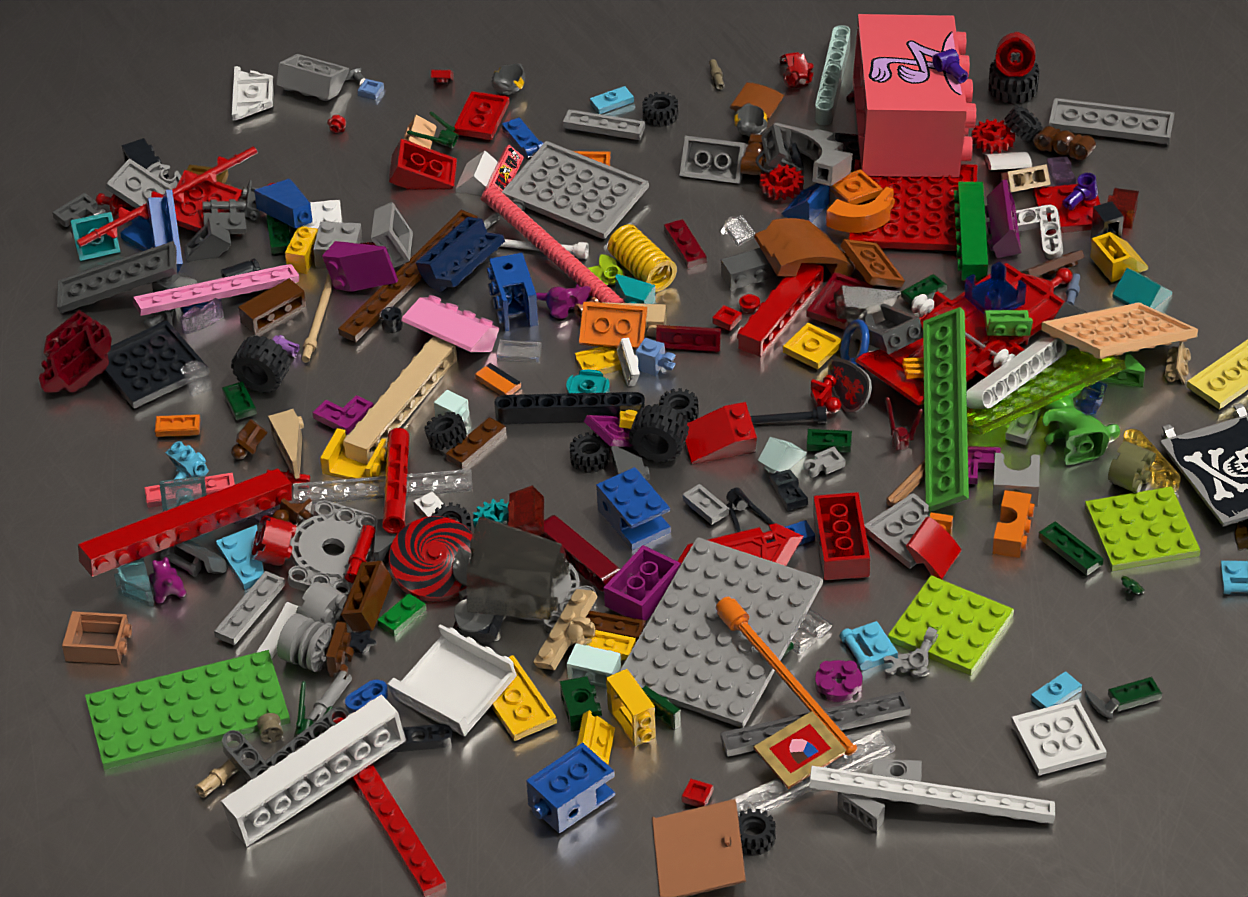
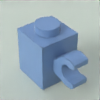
[636,338,676,376]

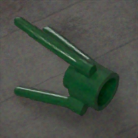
[407,112,459,148]
[294,681,333,738]

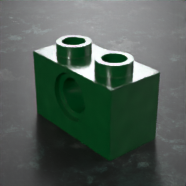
[560,676,602,732]

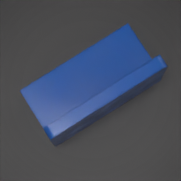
[120,216,153,251]

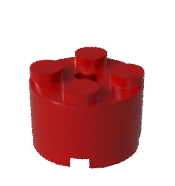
[995,32,1036,77]
[252,515,297,566]

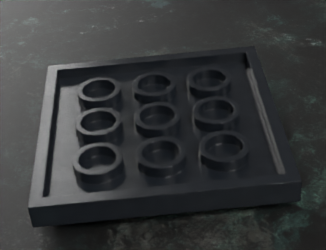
[103,320,210,408]

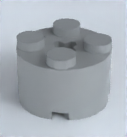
[296,581,347,626]

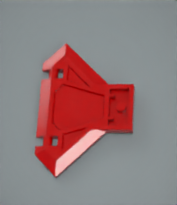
[678,523,804,566]

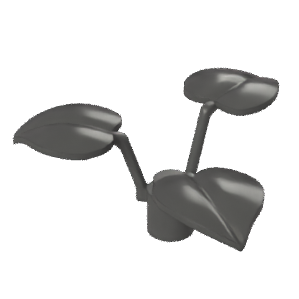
[453,548,553,632]

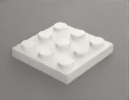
[1011,699,1107,776]

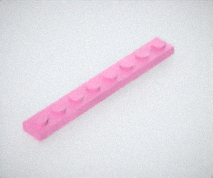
[133,264,299,316]

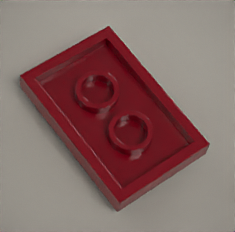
[806,272,873,330]

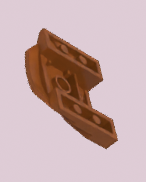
[754,218,855,277]

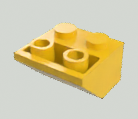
[1090,232,1148,282]

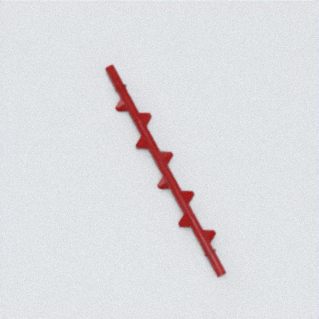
[76,146,257,248]

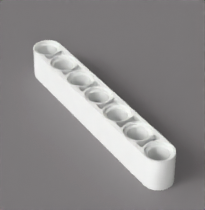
[966,337,1067,409]

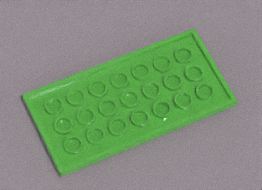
[85,650,291,770]

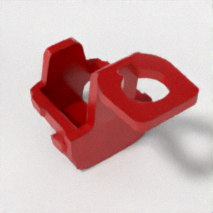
[779,52,814,88]

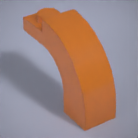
[826,187,895,233]

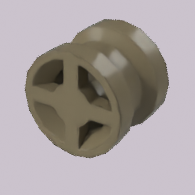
[257,713,283,743]

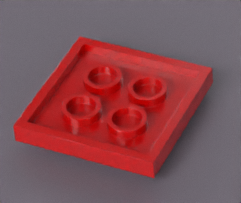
[174,170,242,232]
[1033,184,1101,234]

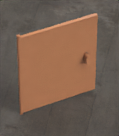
[652,799,746,897]

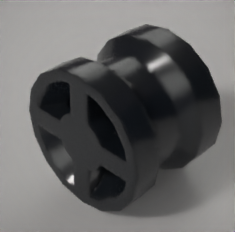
[381,307,403,333]

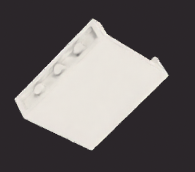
[388,624,517,737]

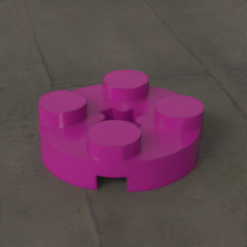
[815,660,863,702]

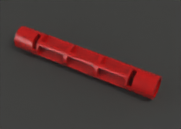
[382,428,410,534]

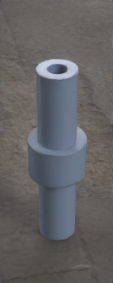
[1066,273,1080,305]

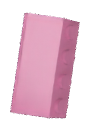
[401,295,500,352]

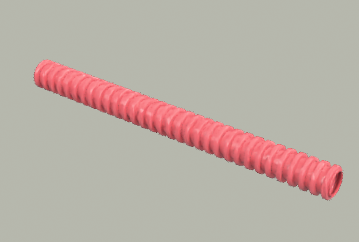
[483,186,625,303]

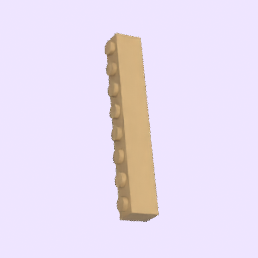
[343,336,457,465]

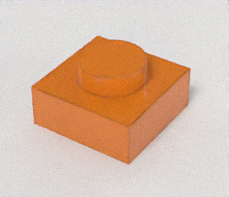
[930,512,953,535]

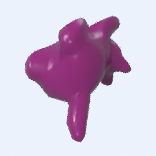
[536,284,591,319]
[149,557,187,604]

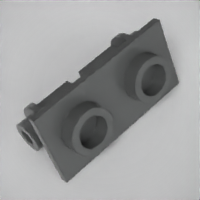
[239,180,260,220]

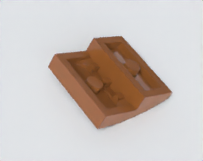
[730,82,784,120]

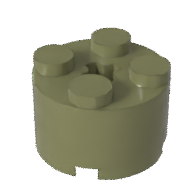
[1108,441,1156,493]

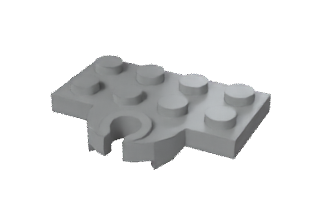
[105,159,181,227]

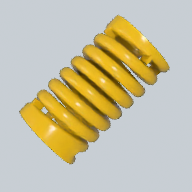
[607,224,677,292]

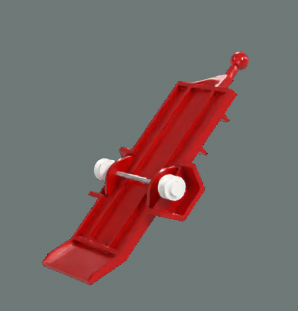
[855,263,1073,405]

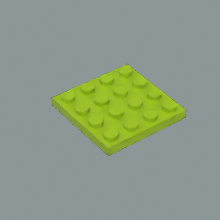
[1085,486,1201,572]
[888,576,1014,676]

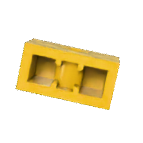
[285,226,318,274]

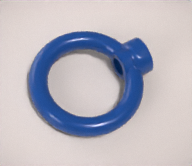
[840,319,870,371]

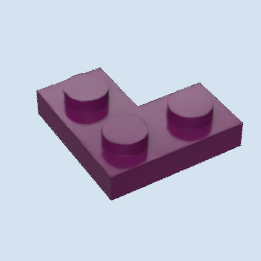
[312,395,374,435]
[968,446,1001,484]

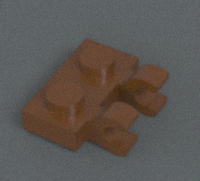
[326,622,354,679]

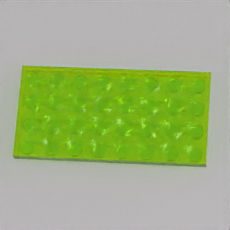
[967,348,1126,435]

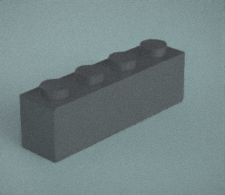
[721,248,778,290]

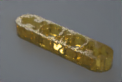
[1123,429,1180,492]

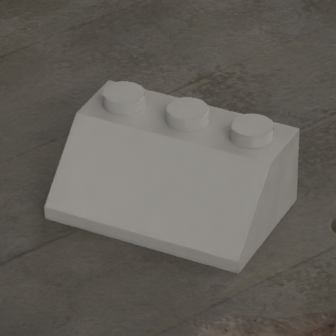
[277,54,349,101]
[680,136,747,184]

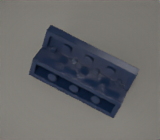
[415,217,505,292]

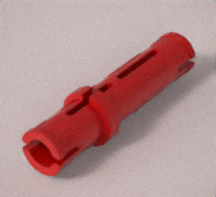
[345,525,376,583]

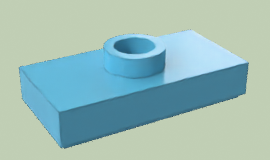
[590,86,634,114]
[1031,671,1082,709]

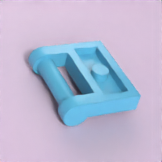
[1220,561,1248,595]
[839,621,898,671]

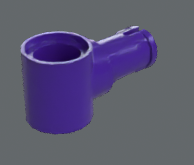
[932,48,968,83]
[1062,173,1098,210]

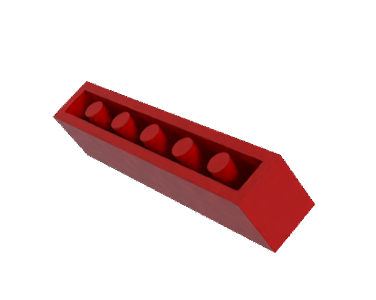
[737,263,823,357]

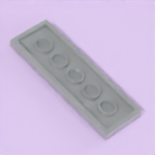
[1049,98,1175,144]

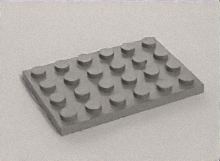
[502,141,649,240]

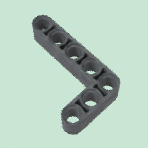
[222,706,349,782]

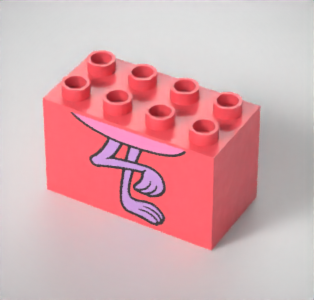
[853,14,976,177]

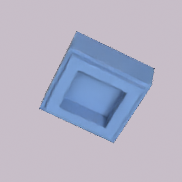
[357,79,384,100]

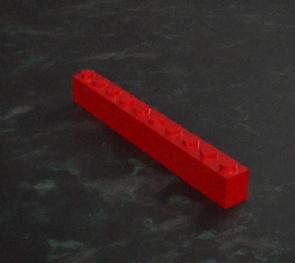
[78,468,292,577]

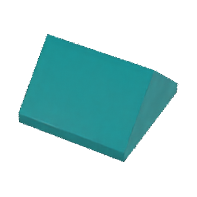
[71,212,120,261]
[1112,268,1172,309]

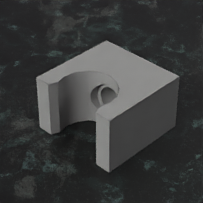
[992,453,1040,507]

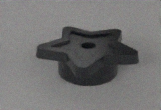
[349,630,377,654]

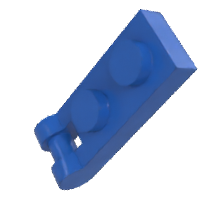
[502,117,543,159]

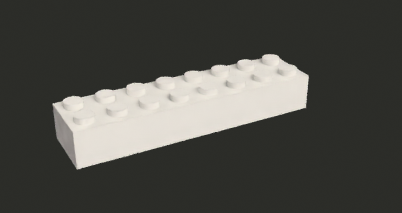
[221,694,406,847]

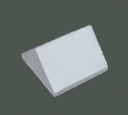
[456,151,498,196]

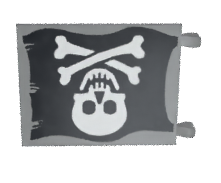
[1160,403,1248,526]

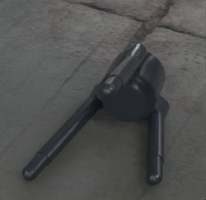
[726,487,775,532]

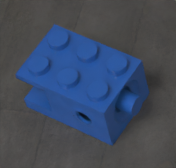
[487,253,538,332]
[596,467,671,551]
[526,743,615,833]

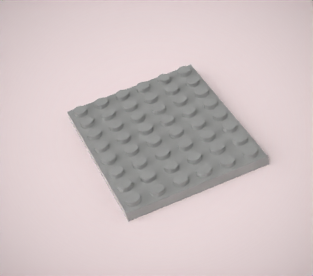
[619,537,823,728]

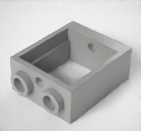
[371,202,413,268]

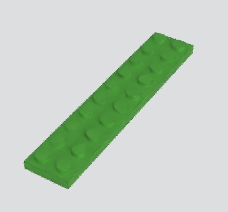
[923,307,969,511]

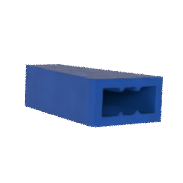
[254,179,313,228]

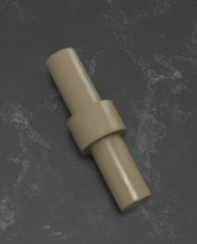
[709,59,725,90]

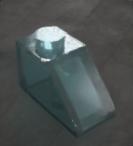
[114,558,154,606]

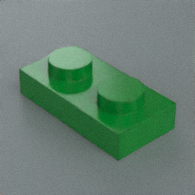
[377,593,426,636]

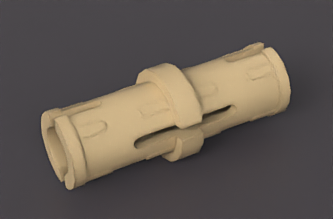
[195,759,239,798]

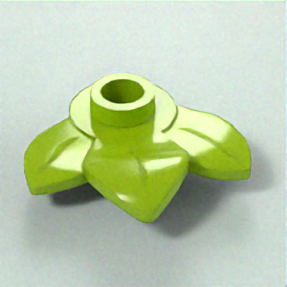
[587,254,623,285]

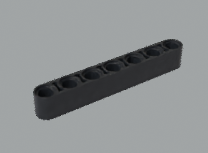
[494,392,645,424]

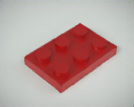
[454,91,510,140]

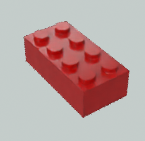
[813,492,870,580]

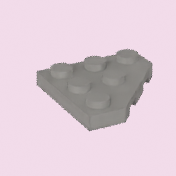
[864,493,929,569]

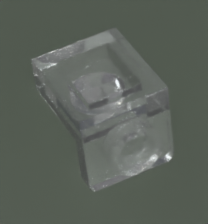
[721,215,755,246]
[180,361,212,397]

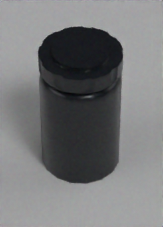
[221,258,261,278]

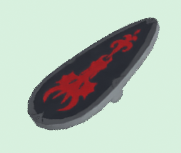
[828,358,872,413]

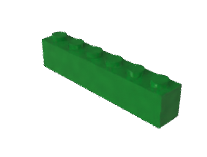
[954,182,988,280]

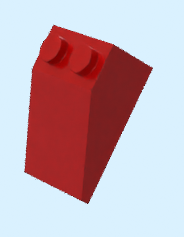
[389,139,457,189]
[685,402,757,465]

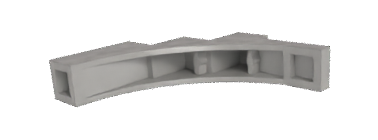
[774,123,852,186]

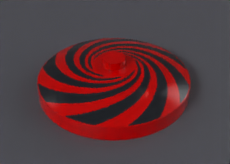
[389,516,481,602]

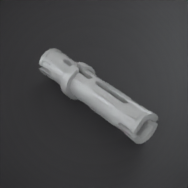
[306,671,352,722]

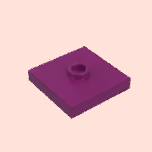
[584,415,632,447]

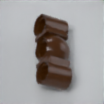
[1034,126,1096,160]
[740,134,766,176]

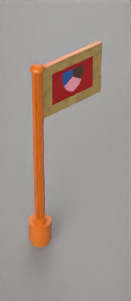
[716,596,857,789]

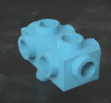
[165,441,209,486]

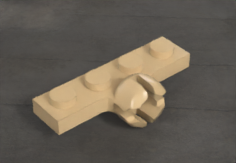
[533,589,598,670]

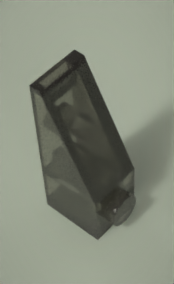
[834,285,901,320]

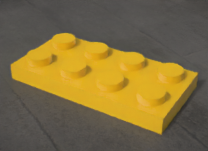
[491,655,557,741]

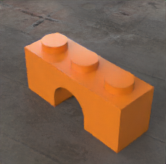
[993,490,1035,558]

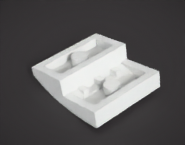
[985,152,1032,170]

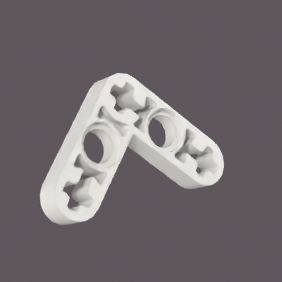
[1016,205,1063,260]

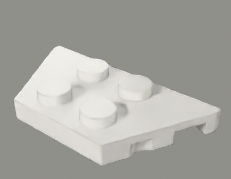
[232,67,274,121]

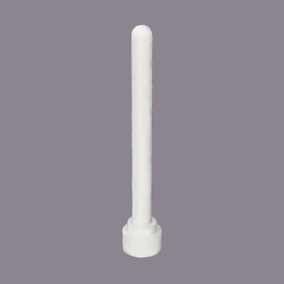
[500,239,589,259]

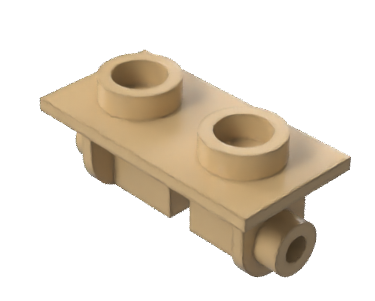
[1165,342,1191,385]

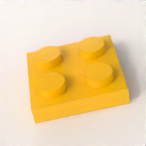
[783,323,842,369]

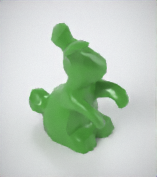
[1032,381,1120,465]

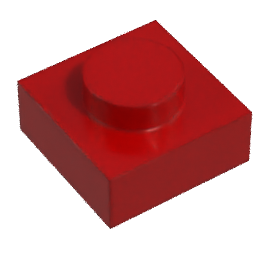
[431,70,453,83]
[712,305,742,331]
[682,778,713,807]

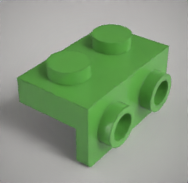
[984,310,1033,336]

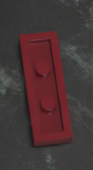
[664,219,707,268]
[656,325,721,352]

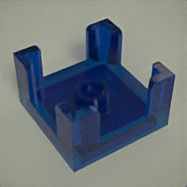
[965,262,1026,314]

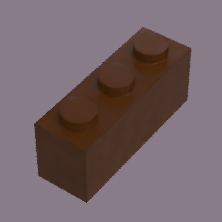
[238,278,306,335]
[341,561,393,632]

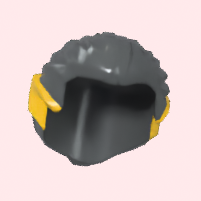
[491,64,526,95]
[734,103,768,137]

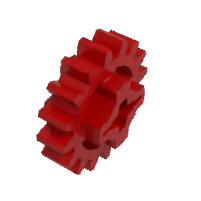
[971,119,1016,154]
[760,164,804,200]

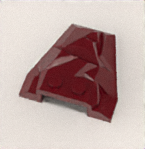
[39,310,112,392]

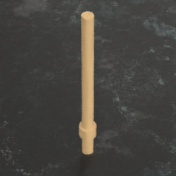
[301,274,333,363]

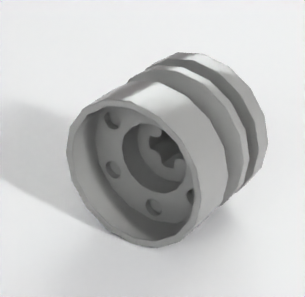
[277,614,335,672]

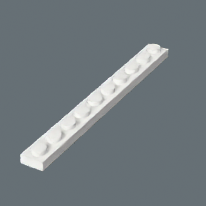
[809,766,1055,823]

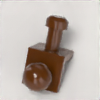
[231,419,268,460]
[272,498,314,526]

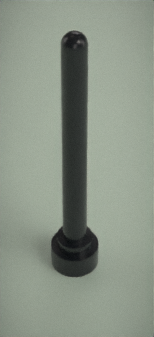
[750,406,827,424]

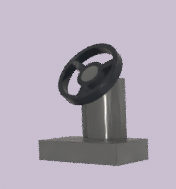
[761,124,804,170]

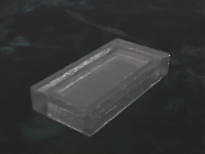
[497,340,542,363]

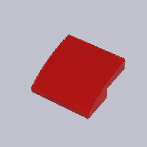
[906,517,962,580]

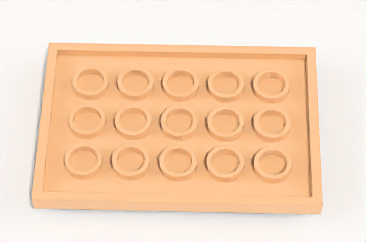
[1041,303,1198,359]

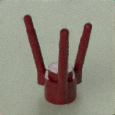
[885,397,923,450]

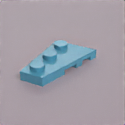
[216,525,264,590]

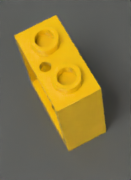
[606,669,656,746]

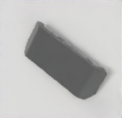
[160,540,228,577]

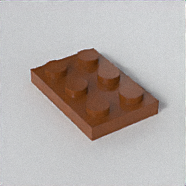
[840,239,905,287]

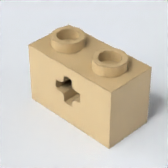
[1001,164,1051,192]

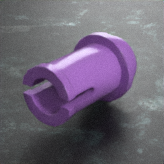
[272,335,300,357]

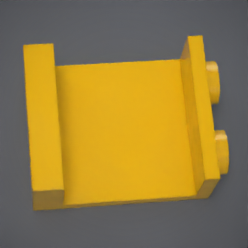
[320,428,387,485]

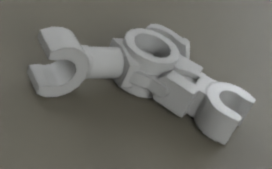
[884,627,938,678]

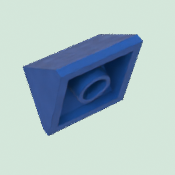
[781,183,830,223]

